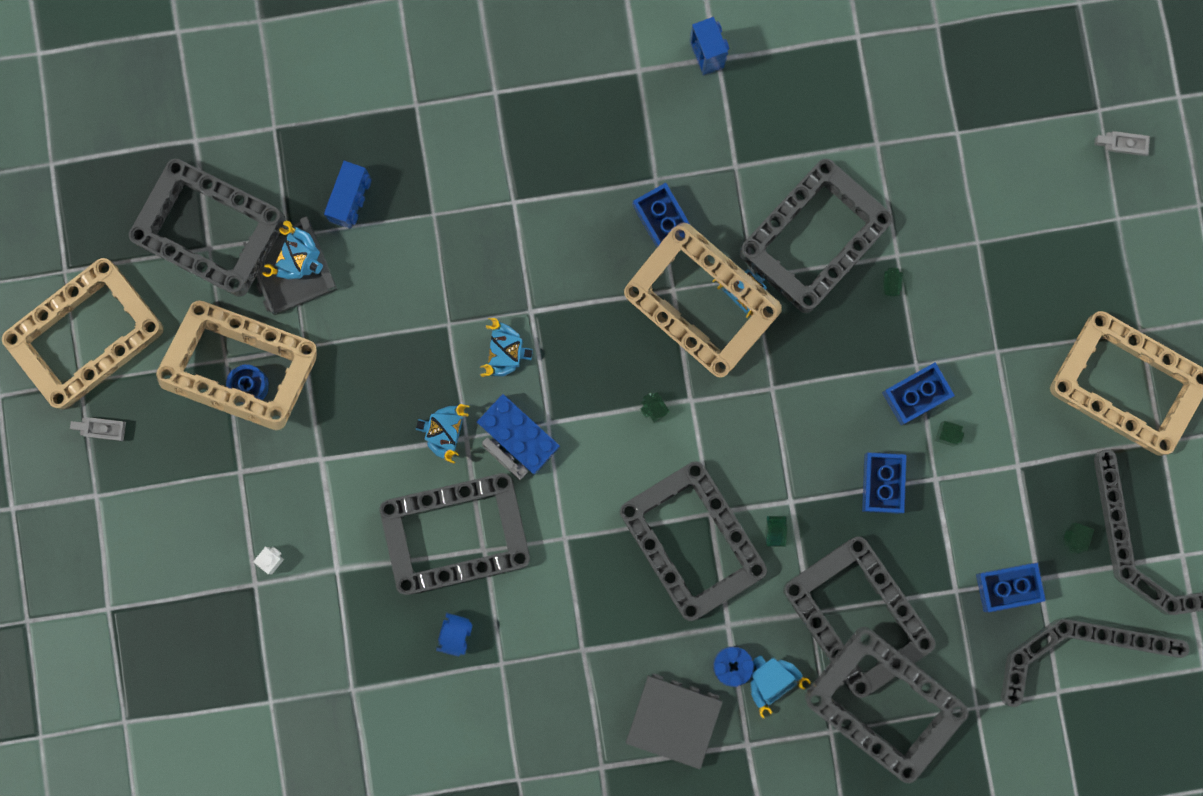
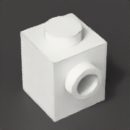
[253,547,284,574]

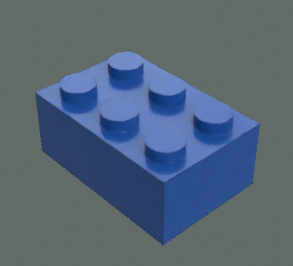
[690,16,729,75]
[324,161,371,229]
[632,183,690,248]
[882,362,955,425]
[862,453,906,514]
[976,563,1046,612]

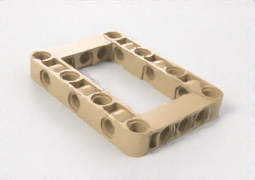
[624,223,782,377]
[2,258,163,410]
[157,300,317,430]
[1050,311,1203,456]

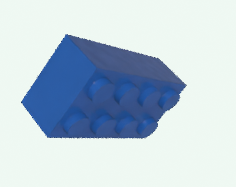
[477,394,560,475]

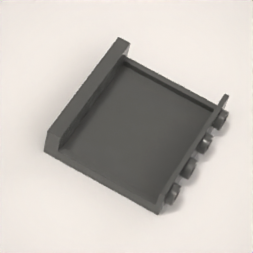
[242,217,337,315]
[626,673,723,769]

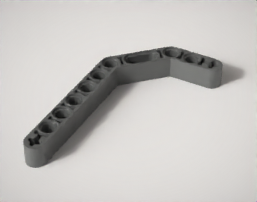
[1094,449,1203,615]
[1001,619,1189,707]

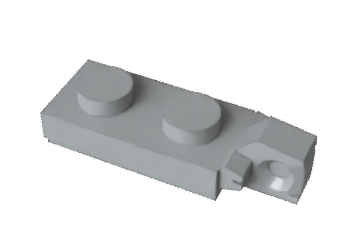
[1094,131,1150,156]
[70,417,126,441]
[482,438,528,481]

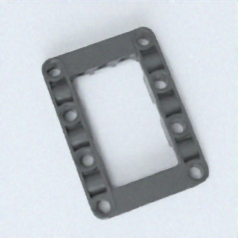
[129,158,286,297]
[739,158,893,313]
[620,461,767,621]
[380,473,530,595]
[783,537,935,698]
[805,627,968,783]

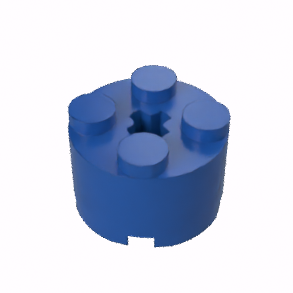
[226,364,269,404]
[436,613,472,657]
[713,646,754,687]

